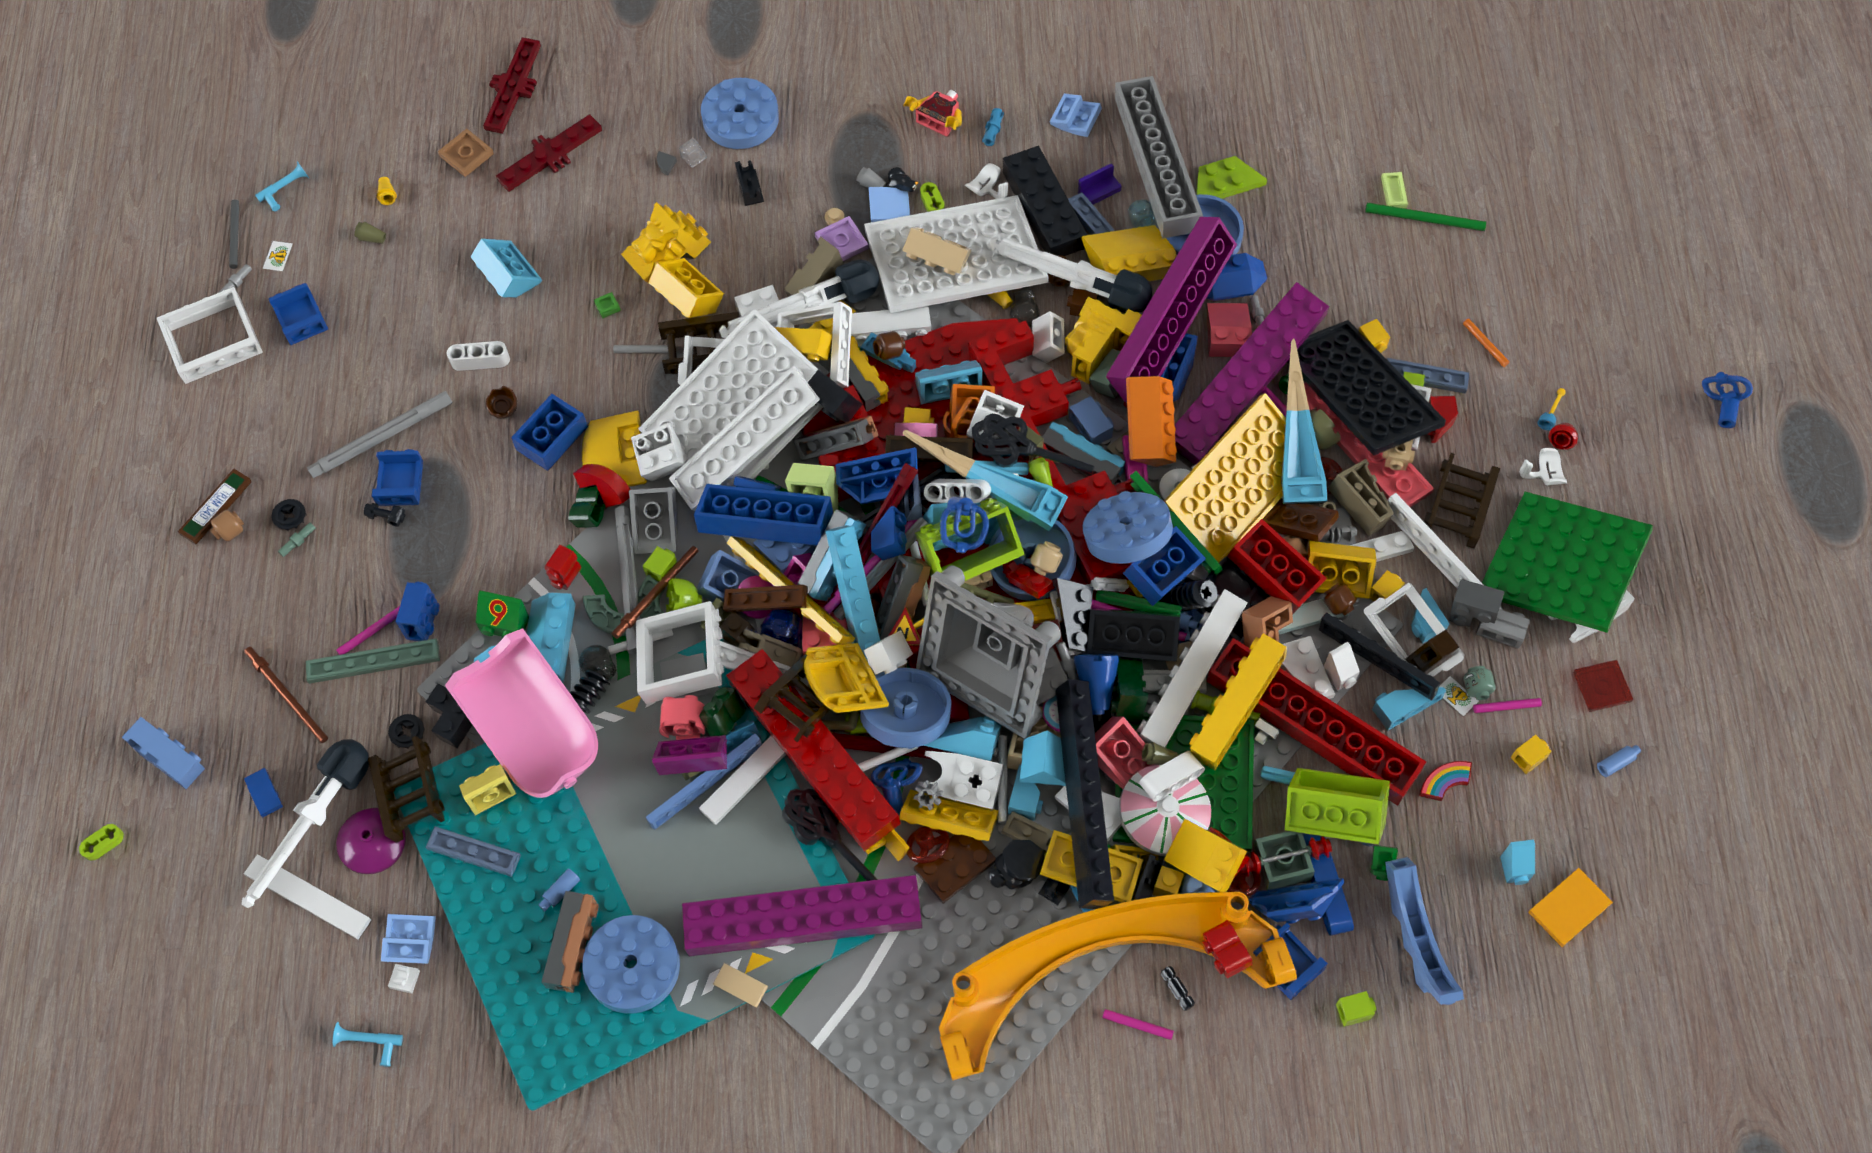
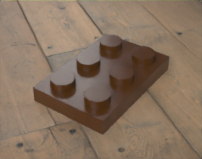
[1263,498,1339,542]
[914,835,996,904]

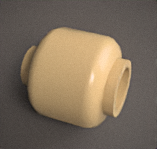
[1030,541,1063,576]

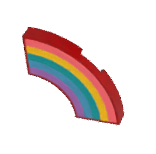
[1419,761,1472,801]

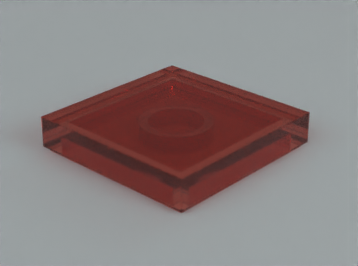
[1573,660,1633,712]

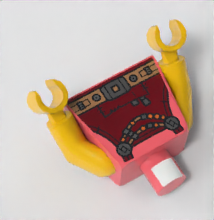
[903,90,962,137]

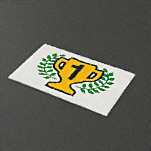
[263,241,292,271]
[1439,676,1479,716]

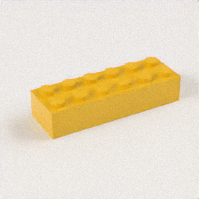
[1189,633,1287,771]

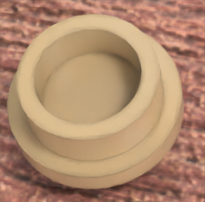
[825,208,845,225]

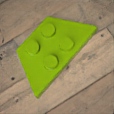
[1197,156,1267,199]

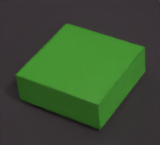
[594,292,621,319]

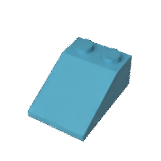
[924,716,1001,761]

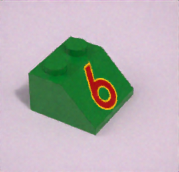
[476,590,529,638]

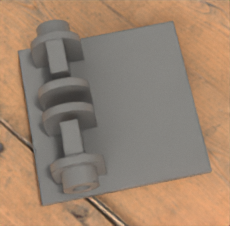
[1316,508,1357,545]
[660,653,711,698]

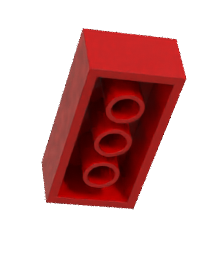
[1227,519,1327,615]

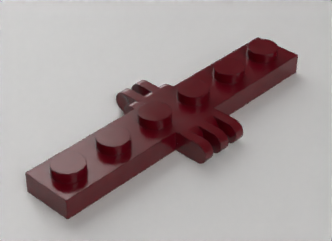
[483,37,541,134]
[496,114,602,192]

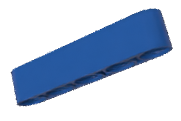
[1302,833,1354,936]

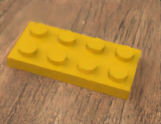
[899,789,999,841]
[1040,830,1143,903]

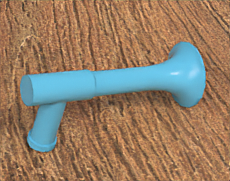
[255,161,309,211]
[332,1022,403,1067]

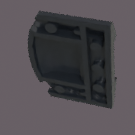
[1196,556,1271,642]

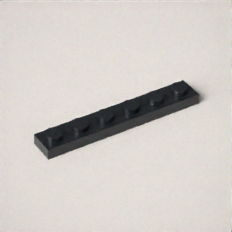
[1319,612,1440,701]

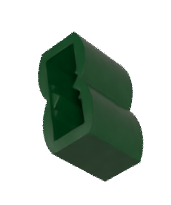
[568,485,606,528]
[699,687,746,737]

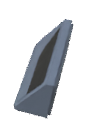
[904,474,923,521]

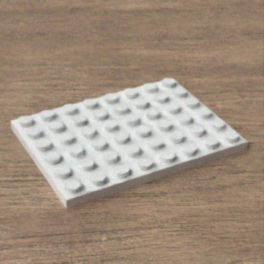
[864,195,1048,313]
[639,309,823,487]

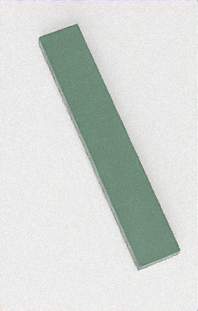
[306,638,440,684]

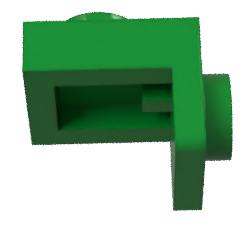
[1370,845,1398,881]

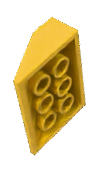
[1081,225,1177,281]

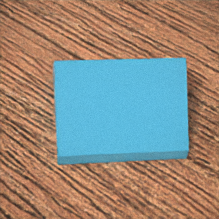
[1020,730,1066,786]

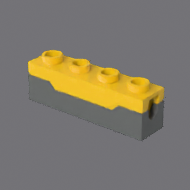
[829,336,889,412]

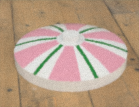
[1119,765,1211,856]

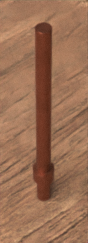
[611,546,699,639]
[244,646,328,743]

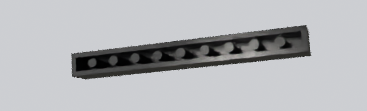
[1055,679,1114,909]

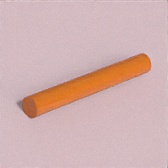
[1463,318,1510,367]

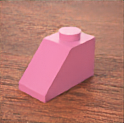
[895,423,938,437]

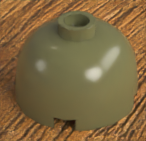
[1310,407,1341,450]

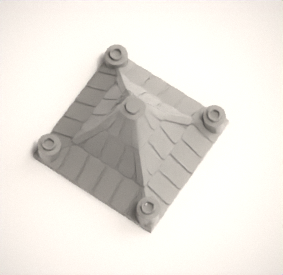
[916,565,1061,739]

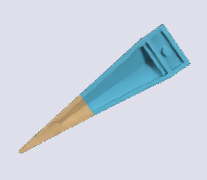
[1281,339,1327,504]
[903,430,1068,531]

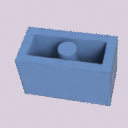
[1069,396,1114,445]

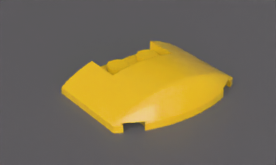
[581,410,647,487]
[804,643,889,713]

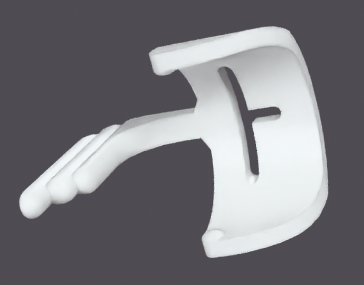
[964,163,1008,199]
[1519,448,1567,485]

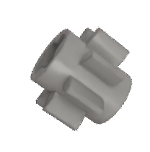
[913,780,943,810]

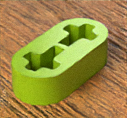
[920,182,945,212]
[79,824,124,861]

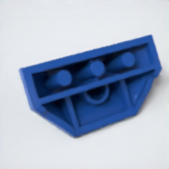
[1207,253,1267,301]
[1161,333,1198,402]
[836,447,918,504]
[1248,878,1344,924]

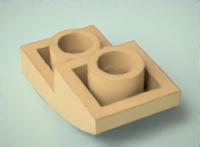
[713,963,768,1008]

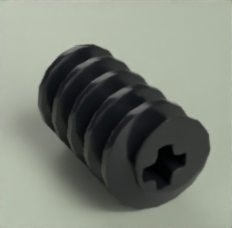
[1169,580,1217,612]
[569,670,610,714]

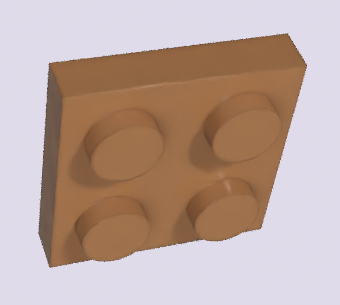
[438,128,494,177]

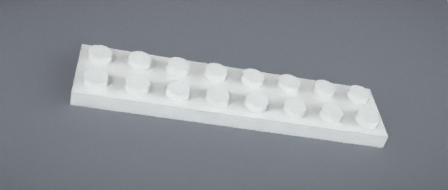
[669,367,820,511]

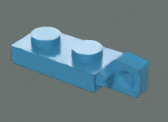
[860,333,916,373]

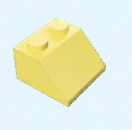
[459,764,516,816]

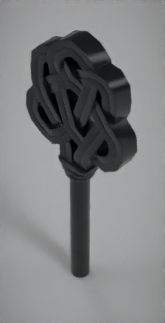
[972,413,1095,474]
[782,789,878,881]

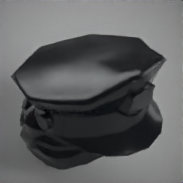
[988,839,1045,890]

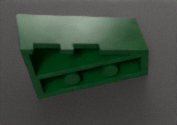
[1110,657,1148,724]

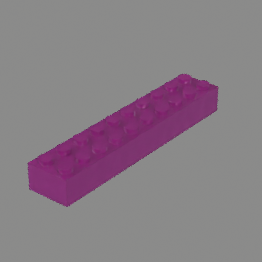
[1106,217,1237,403]
[1175,282,1330,465]
[682,875,922,957]

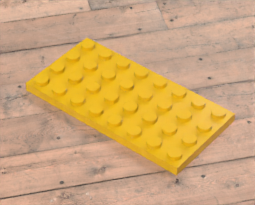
[1164,393,1286,563]

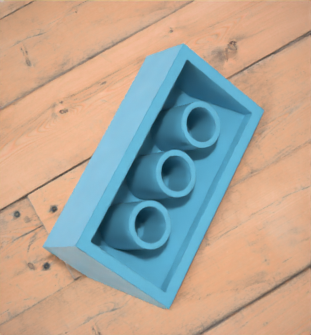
[527,593,576,684]

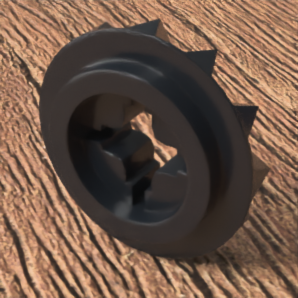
[271,499,307,531]
[388,714,425,749]

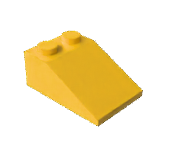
[1164,819,1247,893]

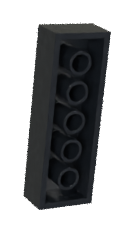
[1002,145,1087,256]

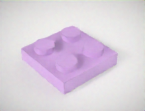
[815,216,869,261]

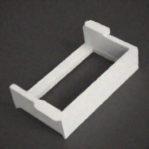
[678,336,725,385]
[1364,583,1464,677]

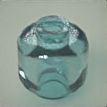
[1128,199,1156,228]

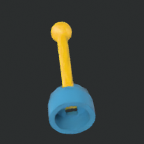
[1537,388,1566,431]

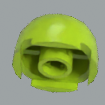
[666,578,702,612]

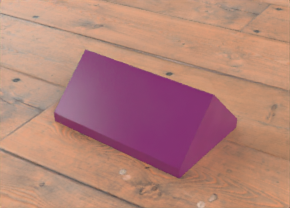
[652,735,727,775]

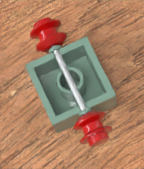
[1240,831,1332,890]

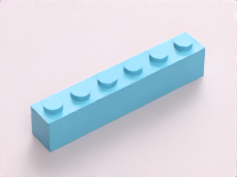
[825,525,880,660]

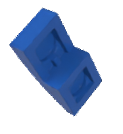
[244,768,283,818]

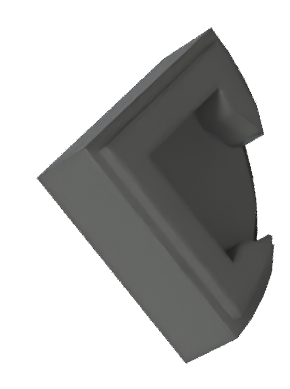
[657,151,677,176]

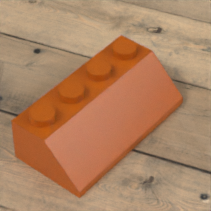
[1126,376,1177,467]

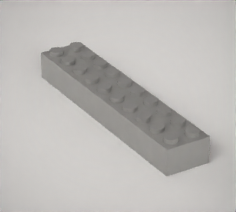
[1115,76,1203,239]

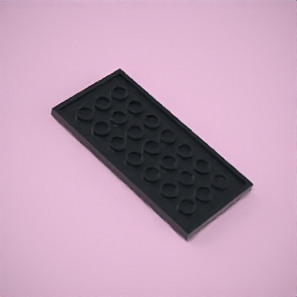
[1287,320,1446,455]

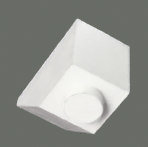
[1324,642,1360,691]

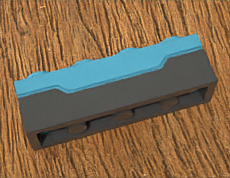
[1042,422,1125,485]
[797,509,867,601]

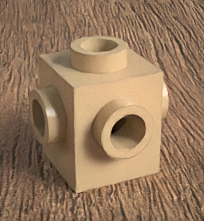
[1382,440,1415,471]

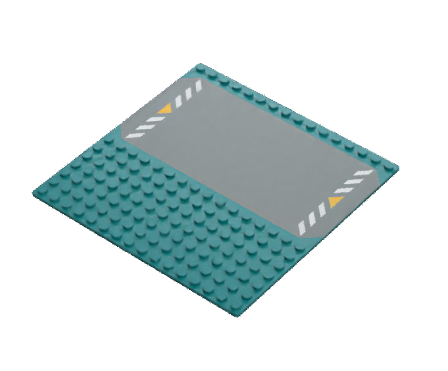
[394,639,875,1111]

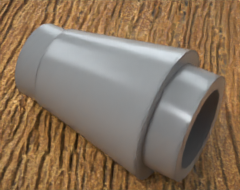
[856,167,887,188]

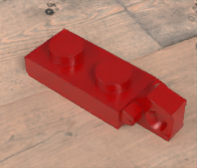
[1002,560,1055,599]

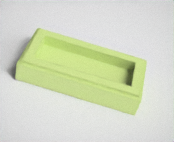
[1381,172,1408,208]

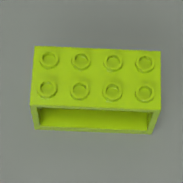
[915,498,1025,581]
[1285,768,1390,845]

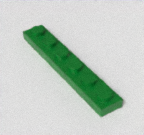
[1130,471,1222,575]

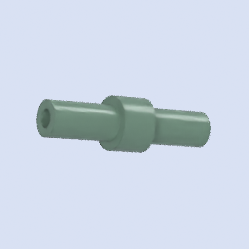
[278,523,316,557]

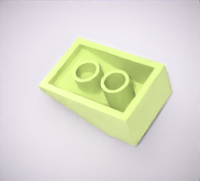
[785,463,838,513]

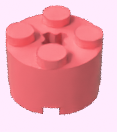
[659,695,705,740]

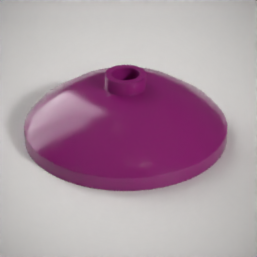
[336,808,406,874]

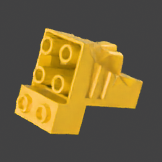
[621,202,711,286]
[1064,297,1142,384]

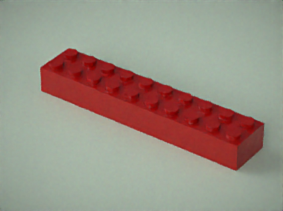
[1206,638,1426,806]
[726,649,901,852]

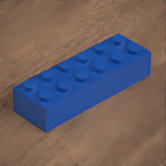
[694,484,834,545]

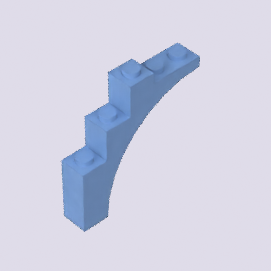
[1385,857,1464,1005]

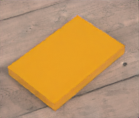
[1528,868,1613,947]

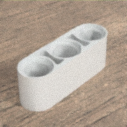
[447,341,510,371]
[924,479,991,503]
[1139,751,1205,802]

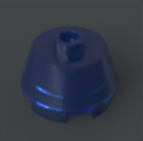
[760,609,802,647]

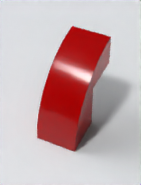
[573,464,631,507]

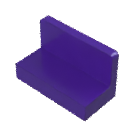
[1078,163,1122,205]

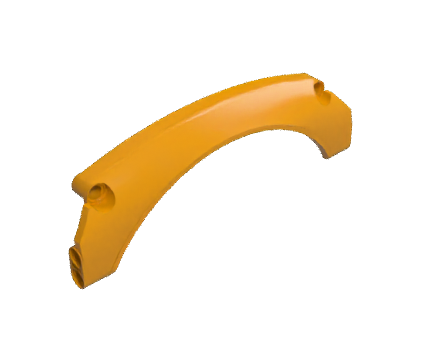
[939,892,1297,1081]

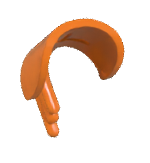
[943,398,975,443]

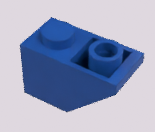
[871,506,907,561]

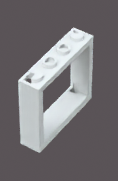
[157,287,263,384]
[777,302,852,388]
[636,601,724,704]

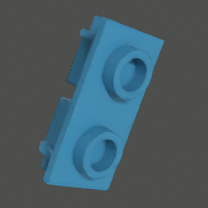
[726,720,761,754]

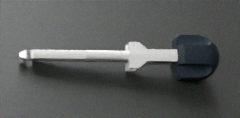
[989,237,1152,313]
[719,259,879,338]
[242,739,369,908]

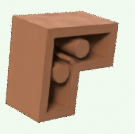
[1242,596,1293,648]

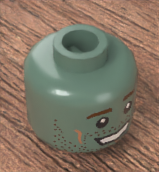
[1463,666,1496,700]

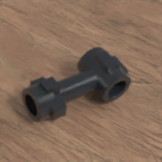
[364,503,406,527]

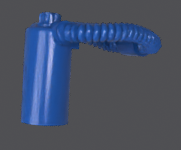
[1702,372,1753,428]
[940,496,989,553]
[871,758,923,817]

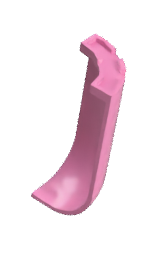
[445,629,598,798]

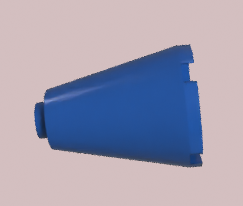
[1074,654,1119,715]

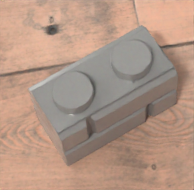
[1476,607,1530,649]

